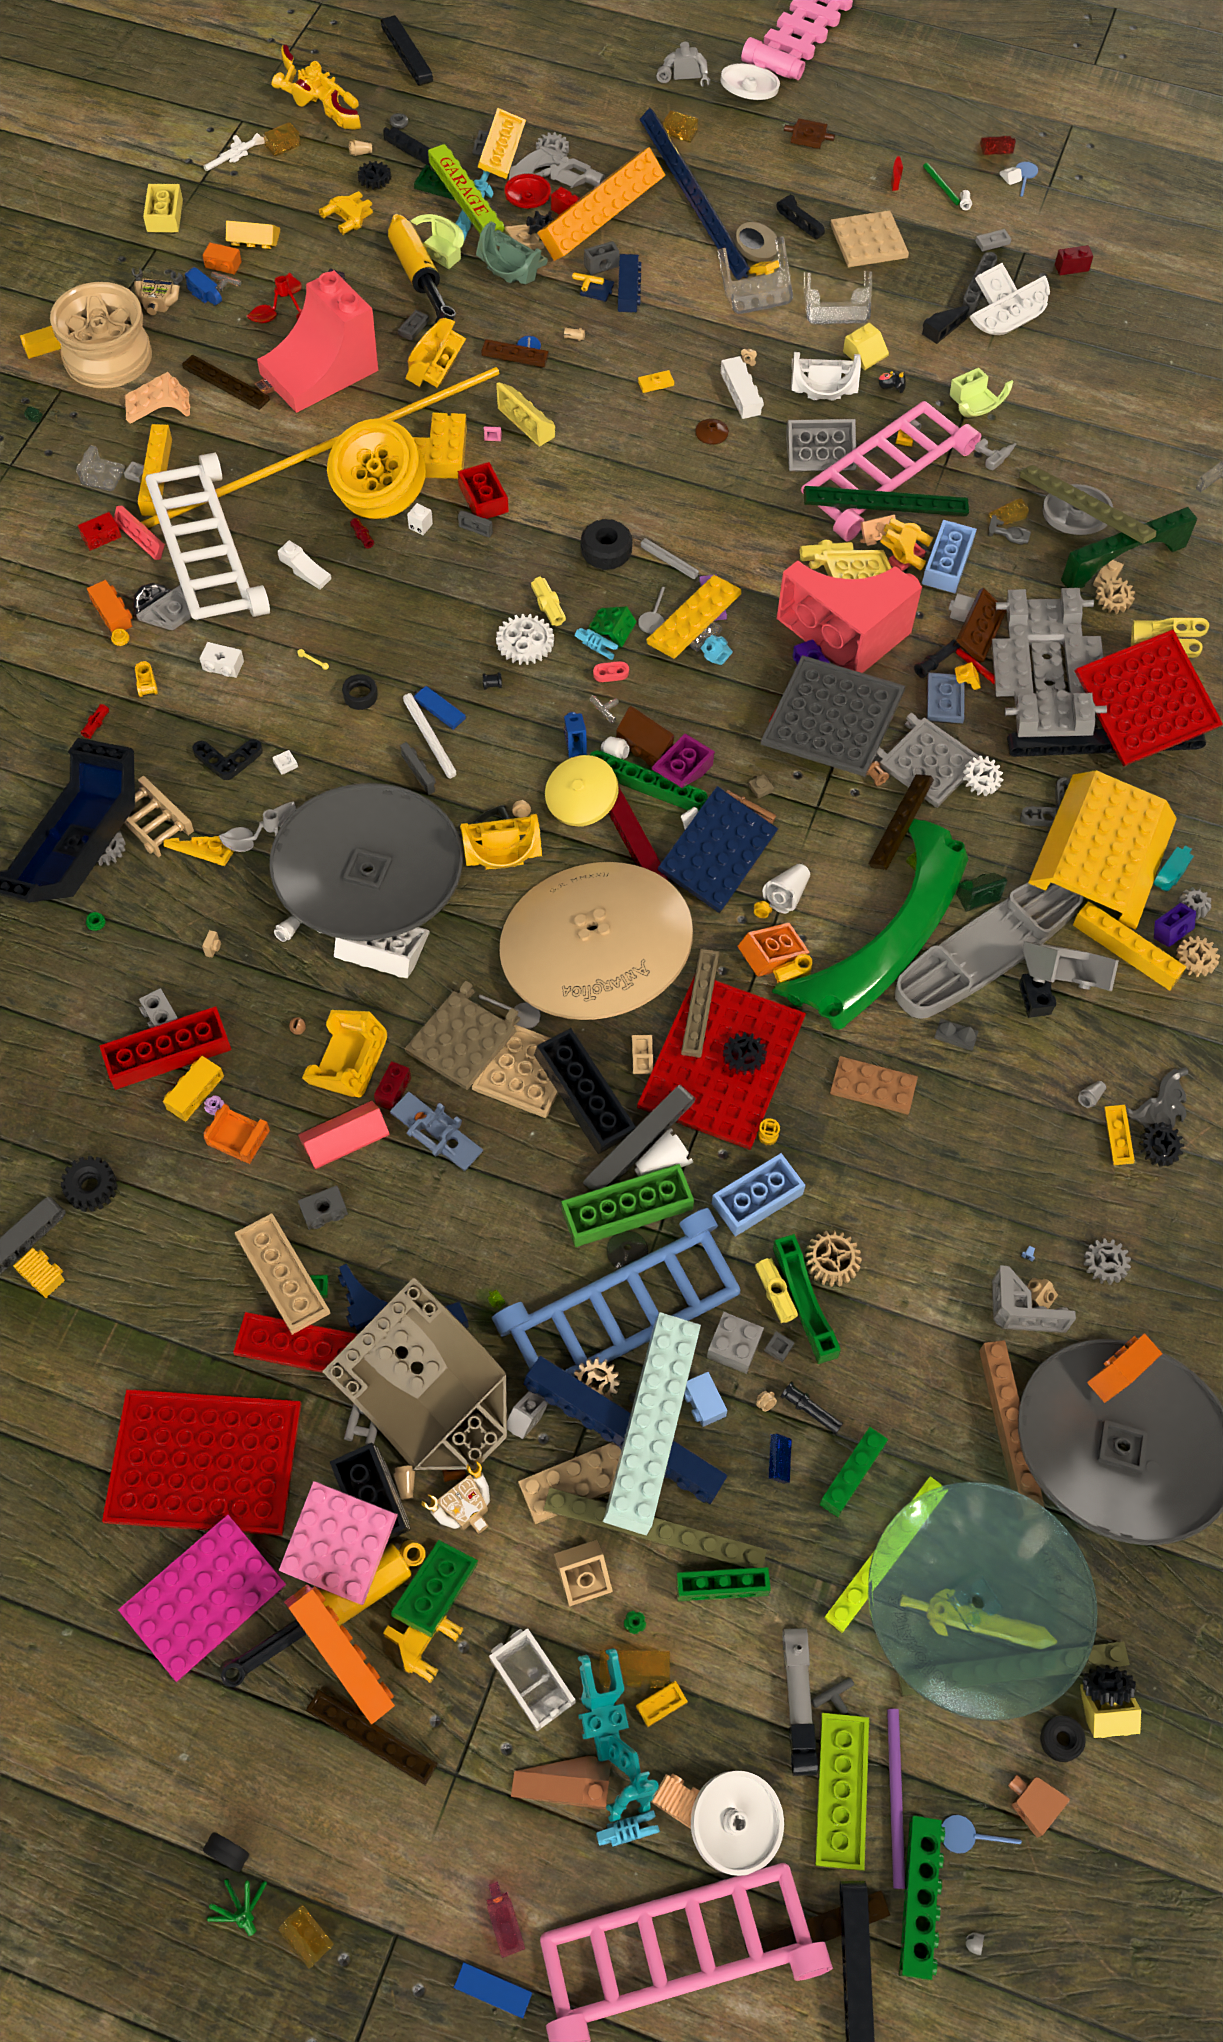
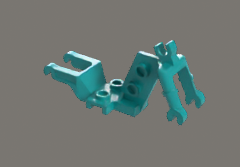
[578,1648,659,1822]

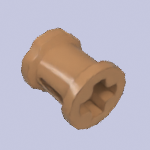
[867,761,889,786]

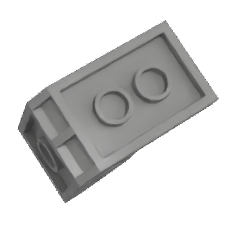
[992,1265,1076,1333]

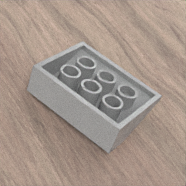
[786,419,856,472]

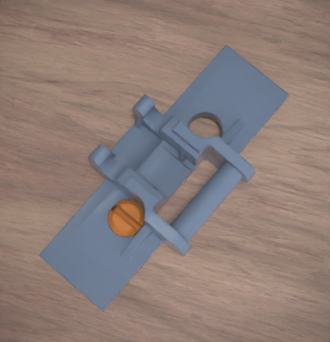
[390,1092,483,1171]

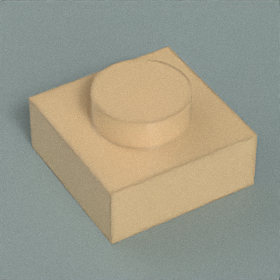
[202,930,221,958]

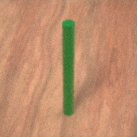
[923,162,961,205]

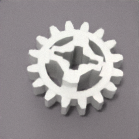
[963,756,1003,796]

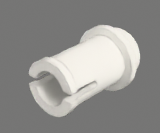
[960,190,972,210]

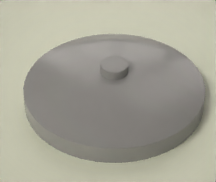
[1043,484,1113,535]

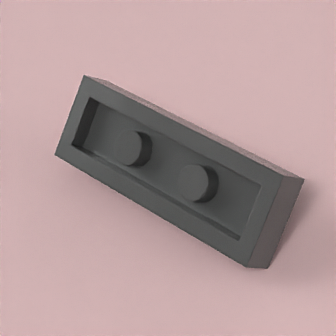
[400,742,436,795]

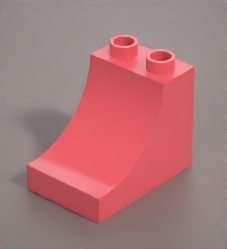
[257,270,378,413]
[777,561,922,673]

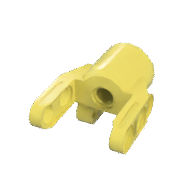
[1131,618,1209,658]

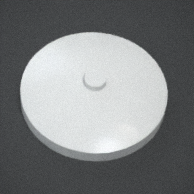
[720,64,780,100]
[691,1771,784,1876]

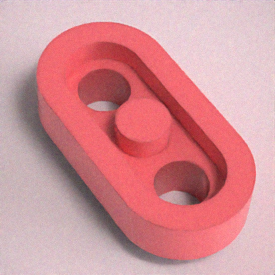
[593,661,629,682]

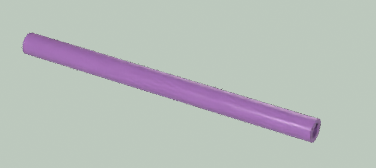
[887,1709,906,1889]

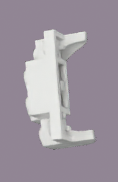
[791,352,861,401]

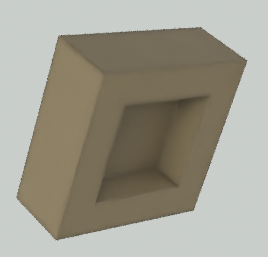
[748,774,774,799]

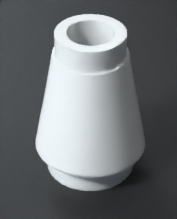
[274,915,302,942]

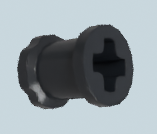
[482,672,502,690]

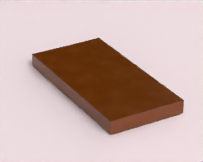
[956,588,1007,663]

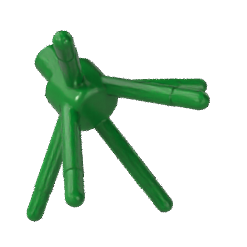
[207,1879,267,1936]

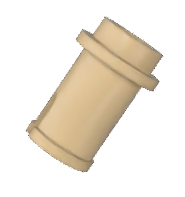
[564,327,585,341]

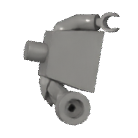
[656,42,711,87]

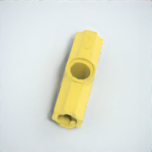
[799,540,853,561]
[531,577,566,626]
[755,1258,798,1323]

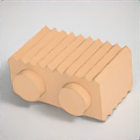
[651,1774,699,1829]

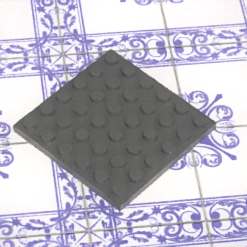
[761,655,905,777]

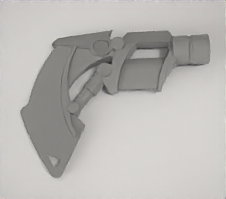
[509,146,605,188]

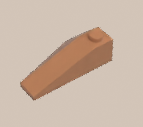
[511,1756,611,1810]

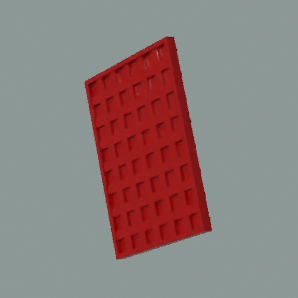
[637,973,806,1150]

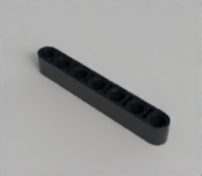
[381,15,433,86]
[839,1881,875,2042]

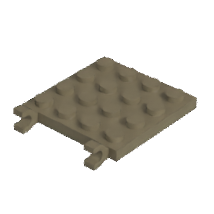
[404,981,520,1090]

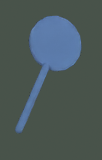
[1016,162,1038,197]
[942,1815,1022,1854]

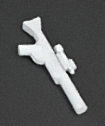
[204,133,266,171]

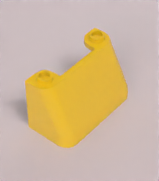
[302,1010,387,1098]

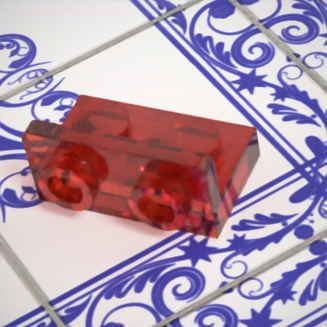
[980,136,1016,155]

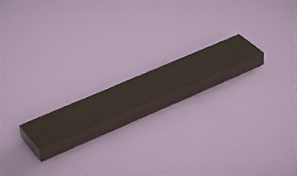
[182,354,270,410]
[305,1689,438,1786]

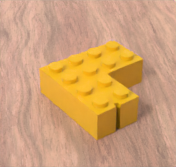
[394,413,467,479]

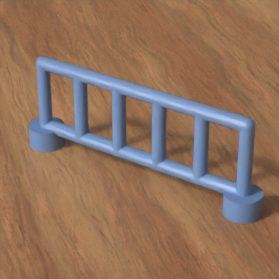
[492,1208,741,1378]

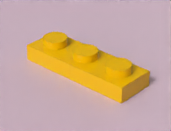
[1104,1105,1135,1165]

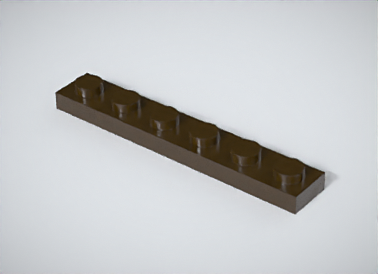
[868,774,934,870]
[745,1891,891,1957]

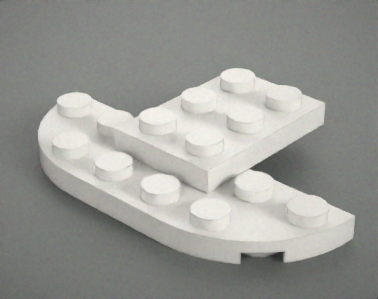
[970,263,1050,335]

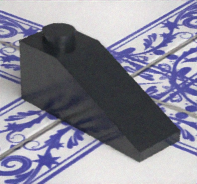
[922,305,970,344]

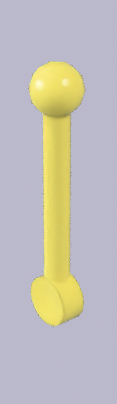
[297,649,329,670]

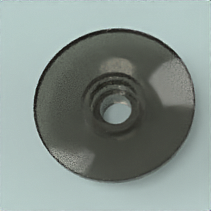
[606,1231,648,1269]

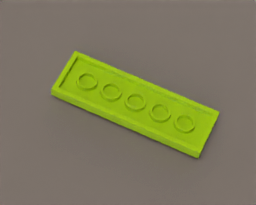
[815,1713,869,1871]

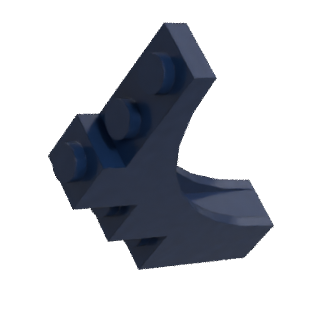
[338,1264,469,1333]

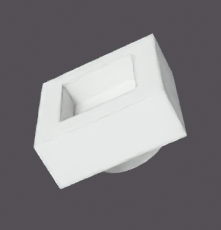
[272,750,298,775]

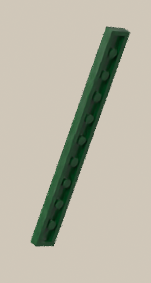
[803,486,969,516]

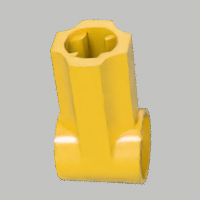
[773,954,812,983]

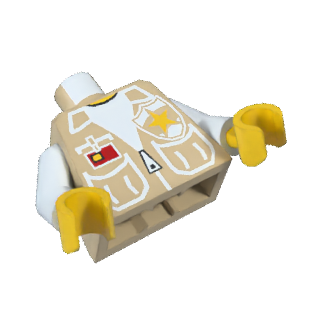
[421,1460,490,1534]

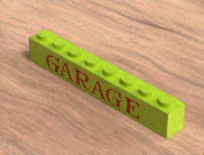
[428,144,505,234]

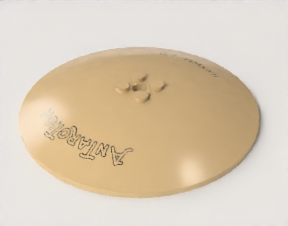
[500,862,693,1020]

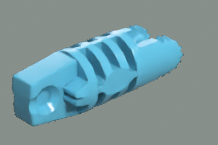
[575,628,618,660]
[596,1810,660,1847]

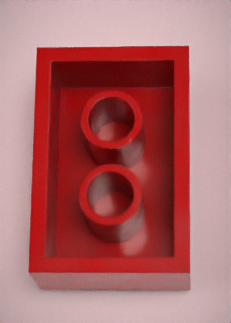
[458,462,509,519]

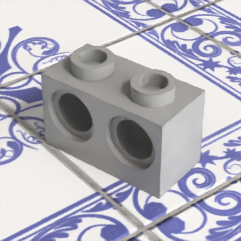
[139,988,178,1028]

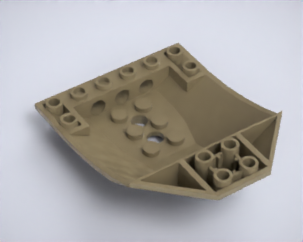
[322,1277,507,1470]

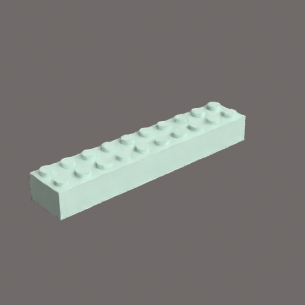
[603,1312,701,1536]

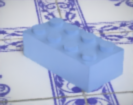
[922,520,977,593]
[712,1153,805,1237]

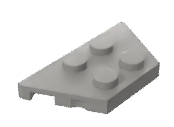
[136,578,198,631]

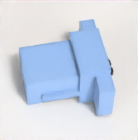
[1021,1246,1035,1262]

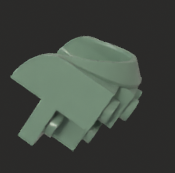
[476,221,548,284]

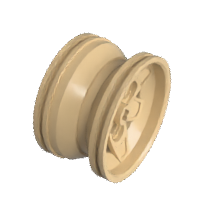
[50,282,152,388]

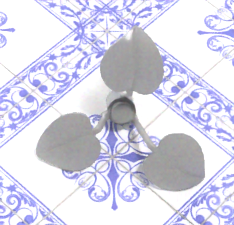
[219,801,296,852]

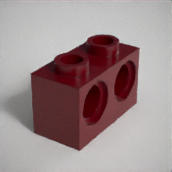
[374,1061,411,1111]

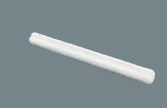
[403,693,456,779]

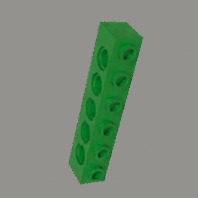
[899,1816,945,1981]

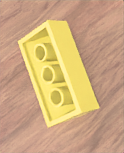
[497,382,555,447]

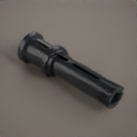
[914,639,960,678]
[780,1381,843,1434]

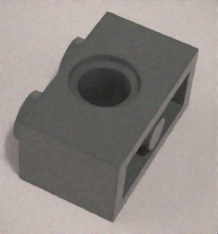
[584,241,619,275]
[298,1186,348,1230]

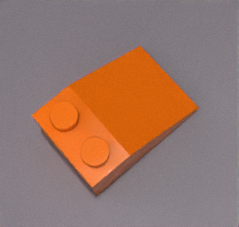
[737,923,810,977]

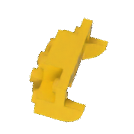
[405,318,466,388]
[460,814,542,870]

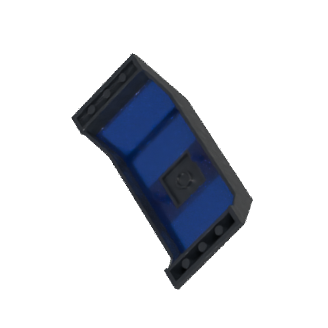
[0,738,135,903]

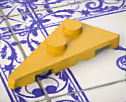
[163,836,234,866]

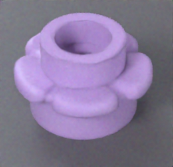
[204,1096,224,1115]

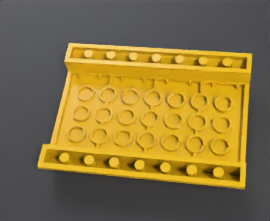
[1028,770,1177,930]

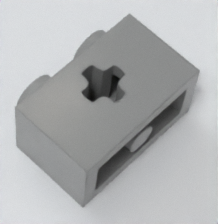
[507,1391,548,1439]

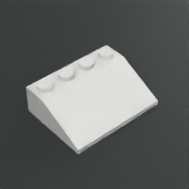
[334,927,429,978]

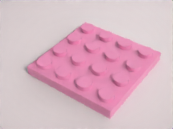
[279,1481,398,1605]

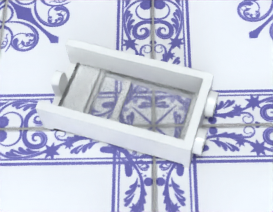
[489,1628,576,1731]

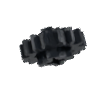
[357,161,391,190]
[723,1032,767,1075]
[1139,1122,1184,1167]
[1083,1665,1136,1706]

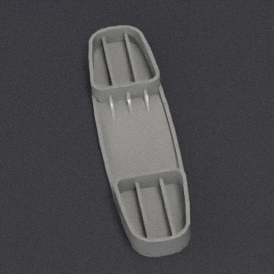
[894,882,1084,1019]

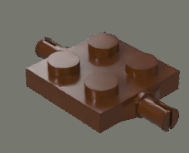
[784,118,835,149]

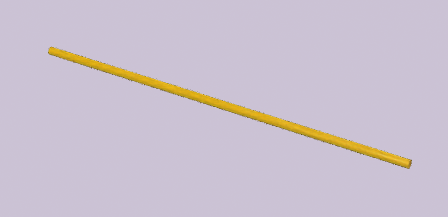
[141,367,500,529]

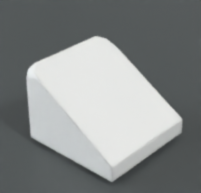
[1000,167,1022,185]

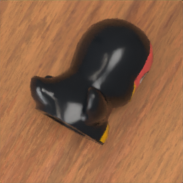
[879,371,906,393]

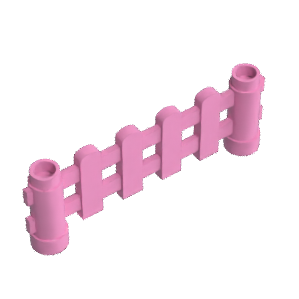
[741,0,853,80]

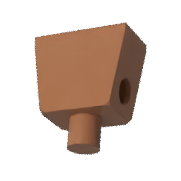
[1008,1775,1070,1838]

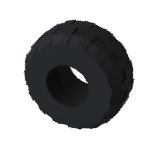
[581,519,633,570]

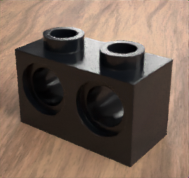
[1019,974,1056,1018]

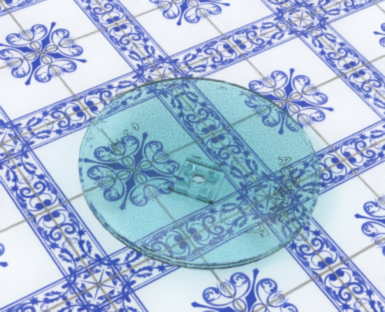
[868,1482,1098,1721]

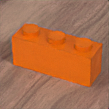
[87,580,133,633]

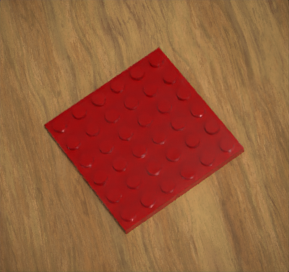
[1075,629,1223,767]

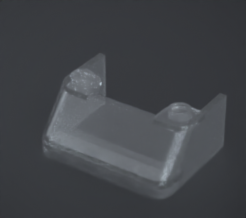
[804,271,872,324]

